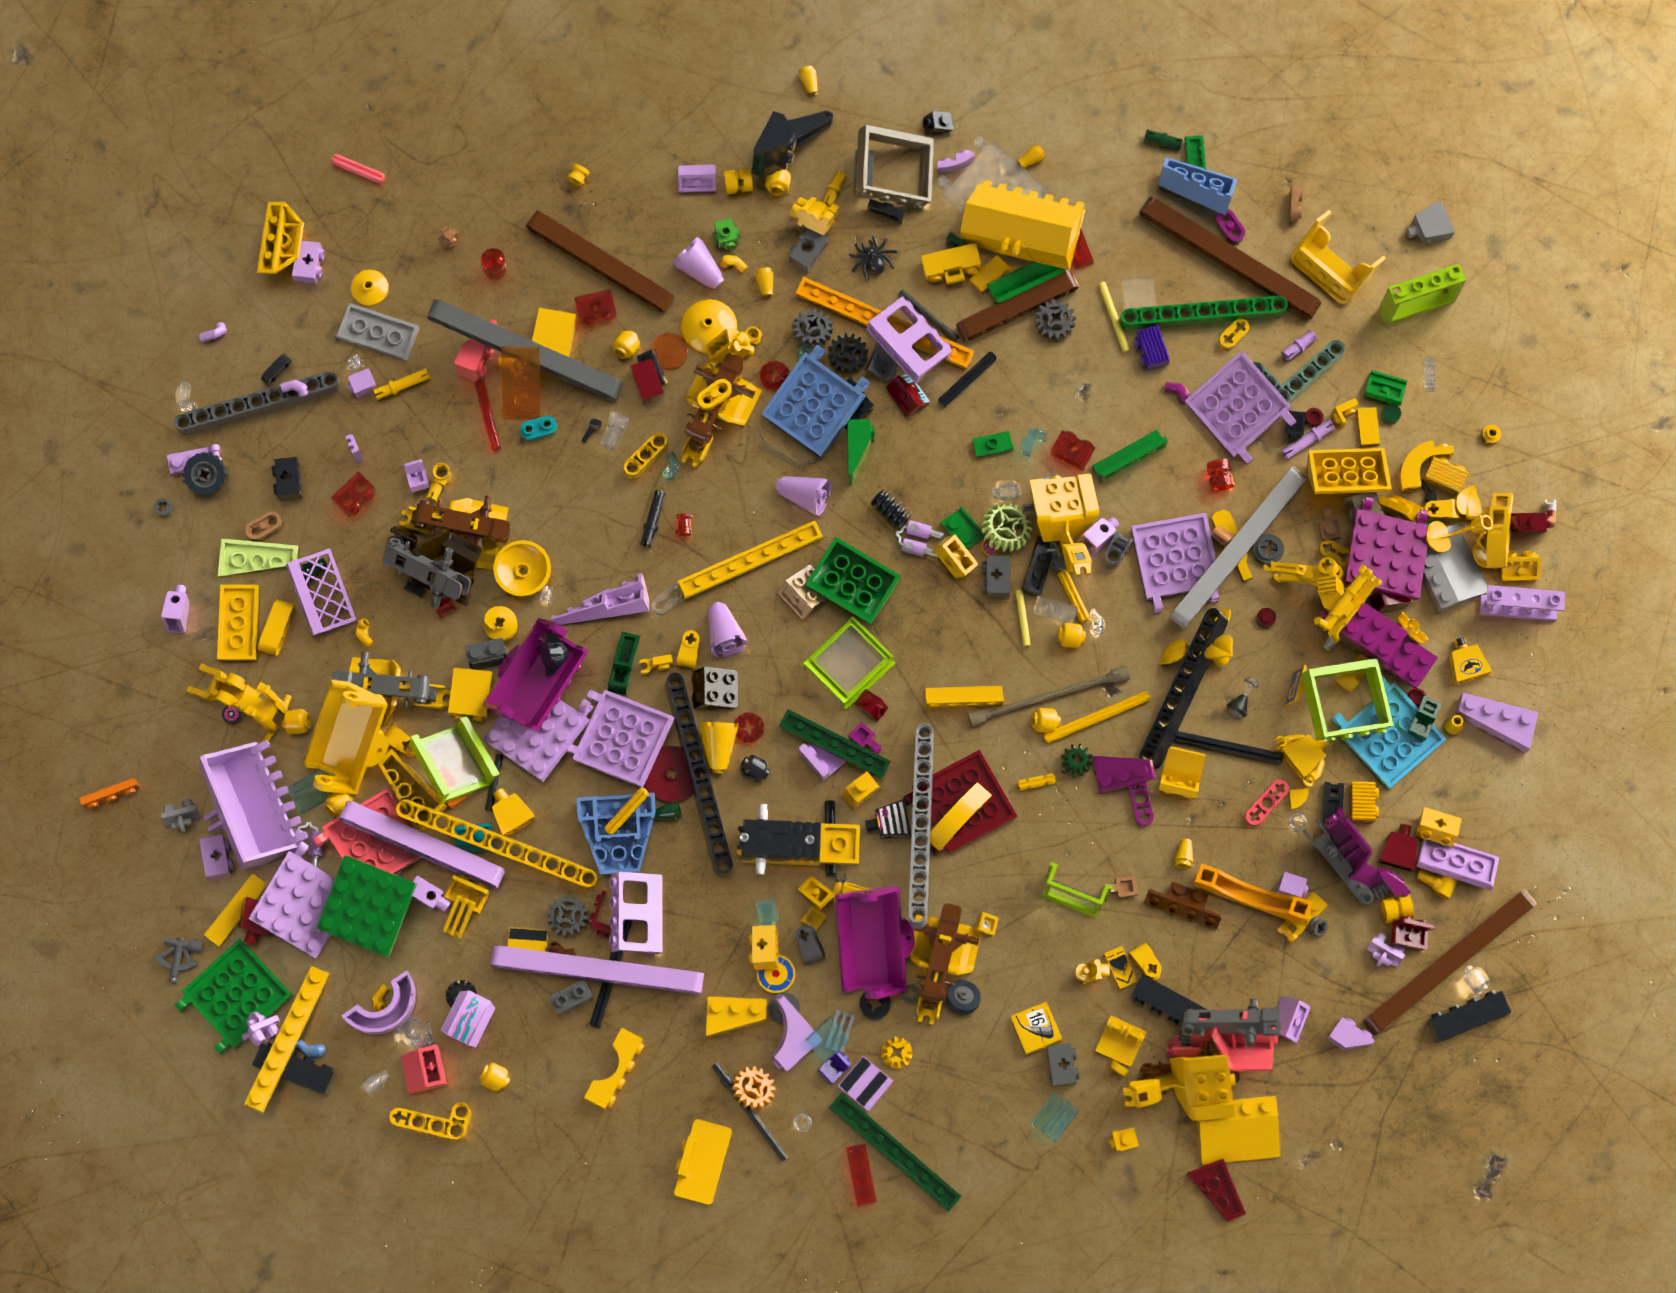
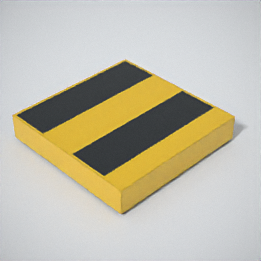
[508,927,549,952]

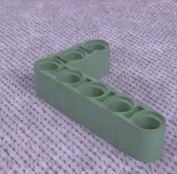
[1253,340,1345,404]

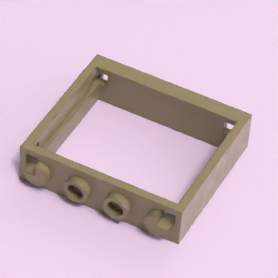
[855,125,934,208]

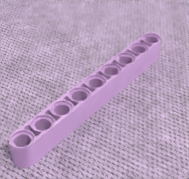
[339,800,505,889]

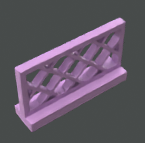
[286,548,356,636]

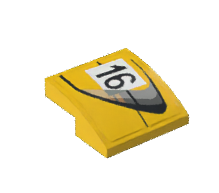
[1010,1002,1062,1055]

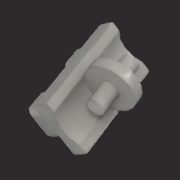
[161,799,200,832]

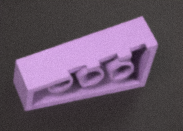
[1455,693,1538,753]

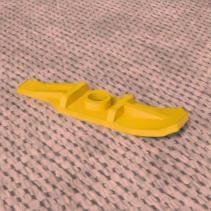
[1212,510,1253,581]

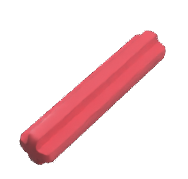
[332,154,385,184]

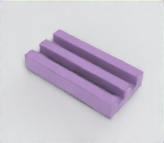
[345,434,363,464]

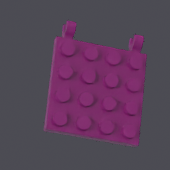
[1344,496,1430,600]

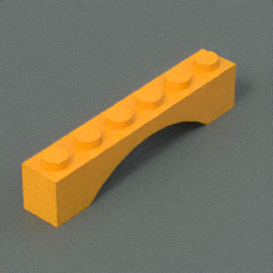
[1195,864,1313,926]

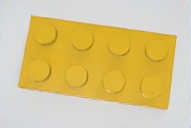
[217,585,260,661]

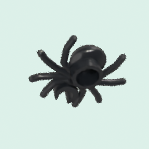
[848,236,898,280]

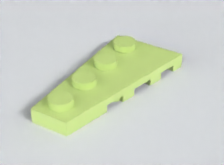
[218,539,299,577]

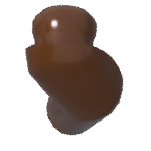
[548,941,577,956]

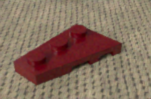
[1187,1158,1246,1221]

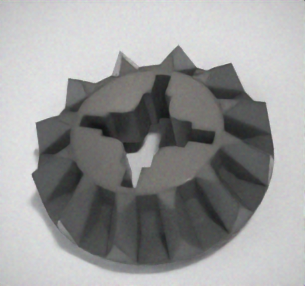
[1253,534,1284,564]
[768,992,800,1024]

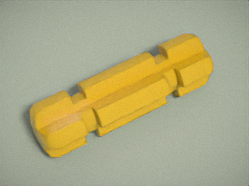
[1018,773,1056,791]

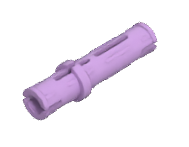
[1281,419,1335,460]

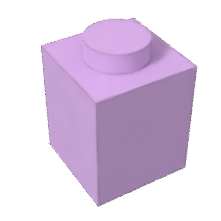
[347,368,377,399]

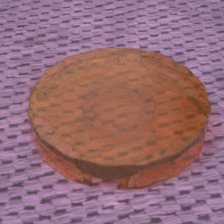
[651,332,688,370]

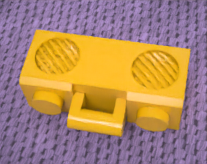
[921,243,982,284]

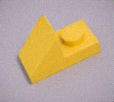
[798,876,835,910]

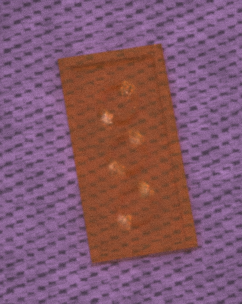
[501,346,541,418]

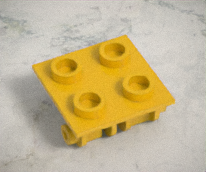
[1095,1016,1146,1067]

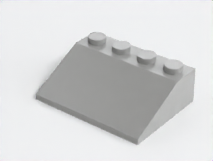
[1422,524,1487,614]

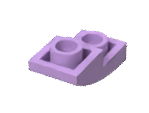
[937,150,975,174]

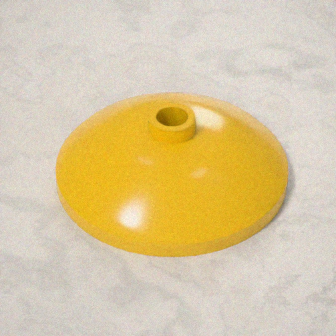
[681,299,737,354]
[493,540,551,597]

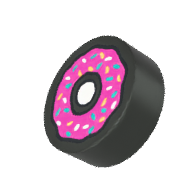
[222,706,242,725]

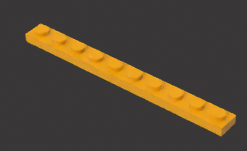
[795,277,975,370]

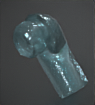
[662,452,680,480]

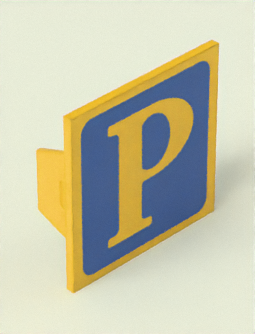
[1284,664,1307,708]

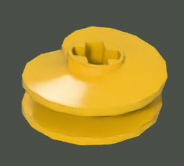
[483,606,518,642]

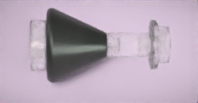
[1226,677,1259,720]

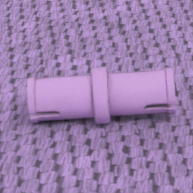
[1281,330,1317,361]

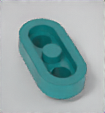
[520,416,557,441]

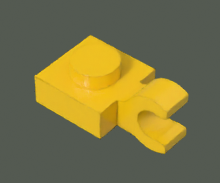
[639,654,673,675]

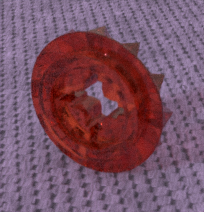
[759,360,789,390]
[734,712,764,743]

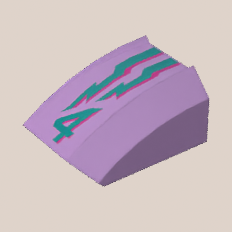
[441,990,495,1047]

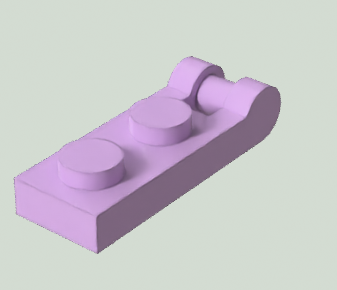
[167,444,222,475]

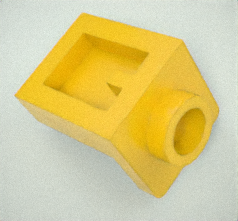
[1332,398,1359,428]
[1108,1127,1139,1153]

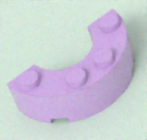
[342,970,416,1035]

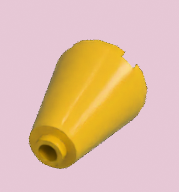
[699,722,738,773]

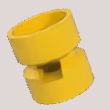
[724,167,753,195]
[1381,895,1414,924]

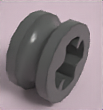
[154,498,173,517]
[1308,917,1328,936]
[902,985,919,1003]

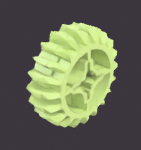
[981,502,1032,553]

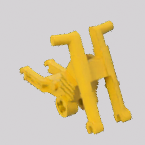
[1264,557,1382,642]
[186,663,292,742]

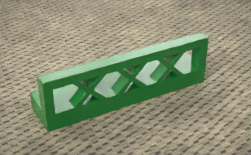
[986,261,1066,303]
[1092,430,1168,483]

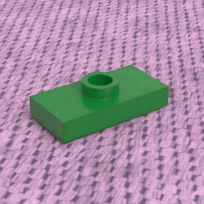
[1184,135,1207,170]
[972,431,1014,458]

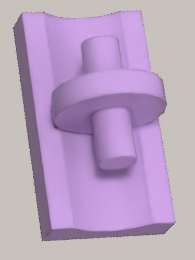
[1366,933,1405,967]
[242,1012,279,1046]

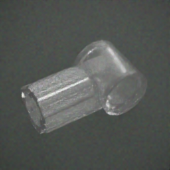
[600,411,630,451]

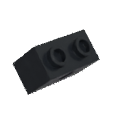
[272,457,303,501]

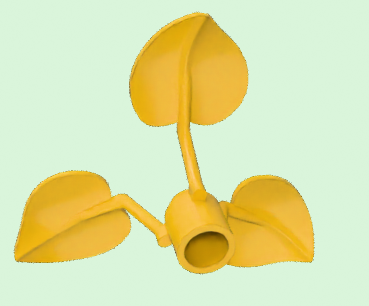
[1425,486,1498,569]
[1160,608,1233,667]

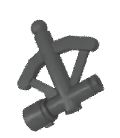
[154,937,203,984]

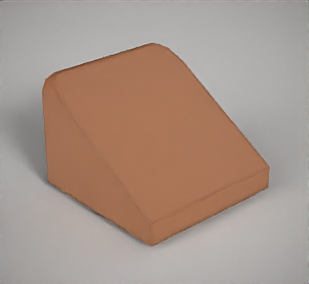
[1211,525,1234,546]

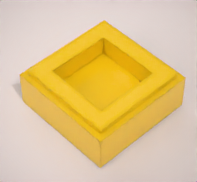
[800,905,828,932]

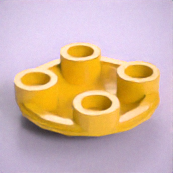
[1397,612,1429,644]

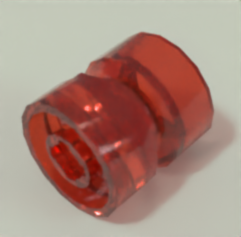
[481,248,507,280]
[1206,459,1235,491]

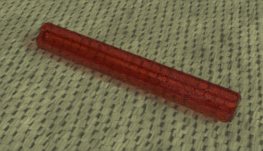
[474,379,501,451]

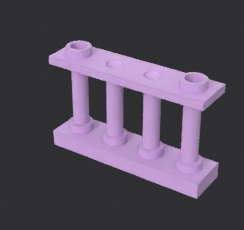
[1479,585,1565,621]

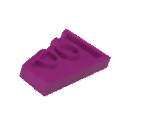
[1093,756,1156,793]

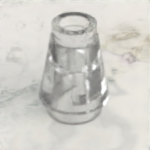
[360,1070,391,1097]

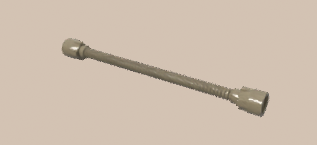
[968,665,1130,727]

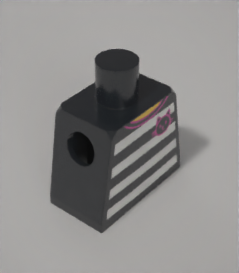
[865,799,912,839]

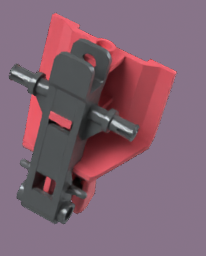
[1167,998,1282,1071]

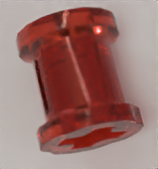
[675,513,693,536]
[434,596,457,619]

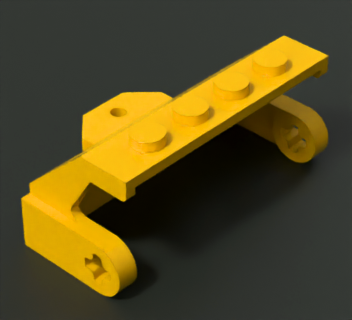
[303,680,389,795]

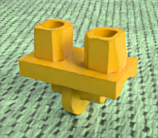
[1074,960,1110,985]

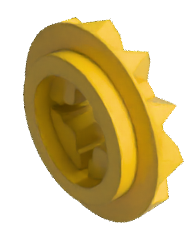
[881,1037,912,1069]

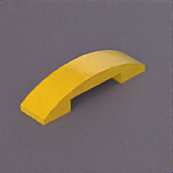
[930,782,992,852]

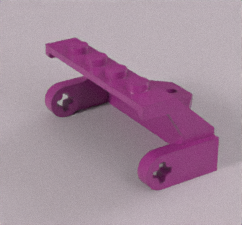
[482,618,589,732]
[834,885,915,999]

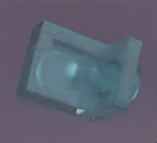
[1021,428,1047,457]
[755,898,780,926]

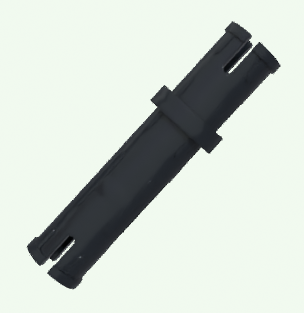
[640,490,666,548]

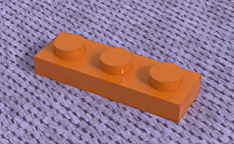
[79,778,140,809]

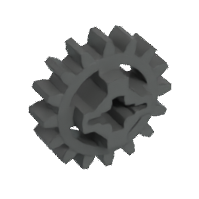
[1035,299,1076,341]
[792,309,833,348]
[546,894,589,937]

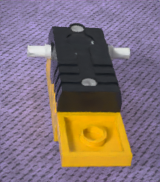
[737,804,860,875]

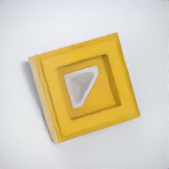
[974,912,999,936]

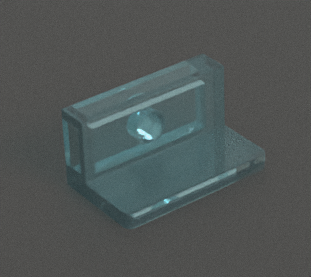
[288,769,333,813]
[1031,1093,1078,1142]

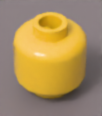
[765,170,791,195]
[612,331,640,359]
[1057,623,1086,648]
[1031,708,1061,733]
[281,709,312,735]
[325,792,354,817]
[479,1063,510,1092]

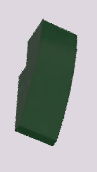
[608,632,640,695]

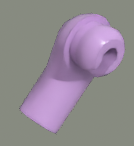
[199,322,227,342]
[280,380,308,397]

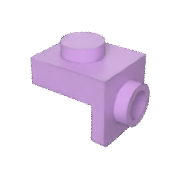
[404,459,430,493]

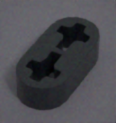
[261,353,292,386]

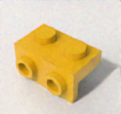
[444,874,490,914]

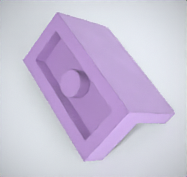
[678,165,716,192]
[1277,996,1311,1043]

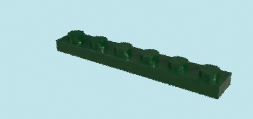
[779,709,891,779]

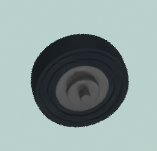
[945,980,981,1015]

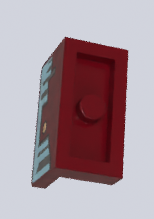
[886,373,930,417]

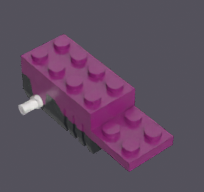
[1319,589,1438,689]

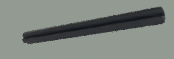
[1173,731,1283,764]
[590,919,632,1028]

